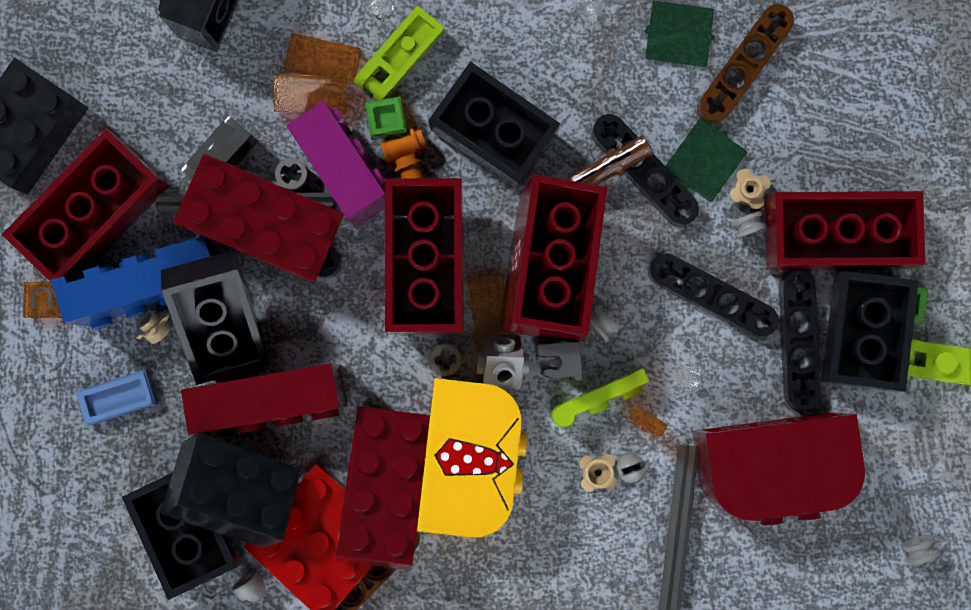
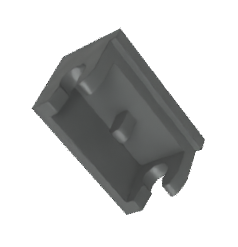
[179,113,258,179]
[535,342,583,381]

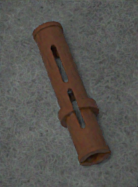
[564,134,654,185]

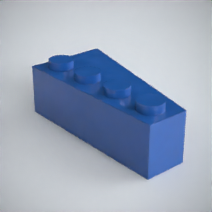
[50,236,217,330]

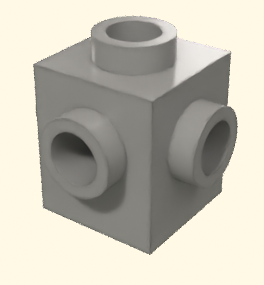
[476,335,529,391]

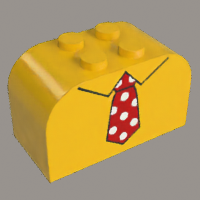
[417,378,527,538]

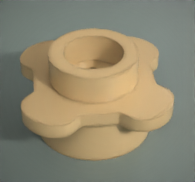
[729,169,771,210]
[134,309,172,344]
[579,454,617,492]

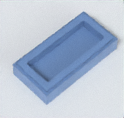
[76,370,159,426]

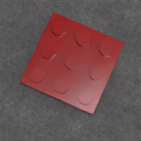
[244,464,373,610]

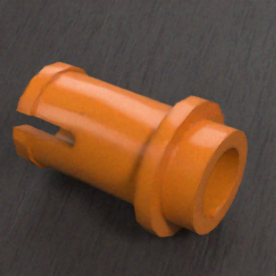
[380,128,428,164]
[395,153,424,179]

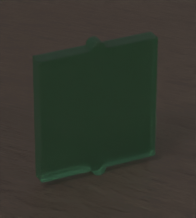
[645,0,714,67]
[666,118,748,203]

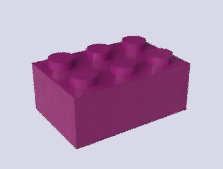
[286,101,385,228]

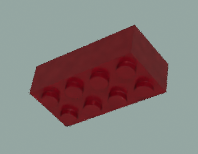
[1,128,170,281]
[173,153,344,284]
[765,191,926,270]
[181,363,348,438]
[335,406,430,570]

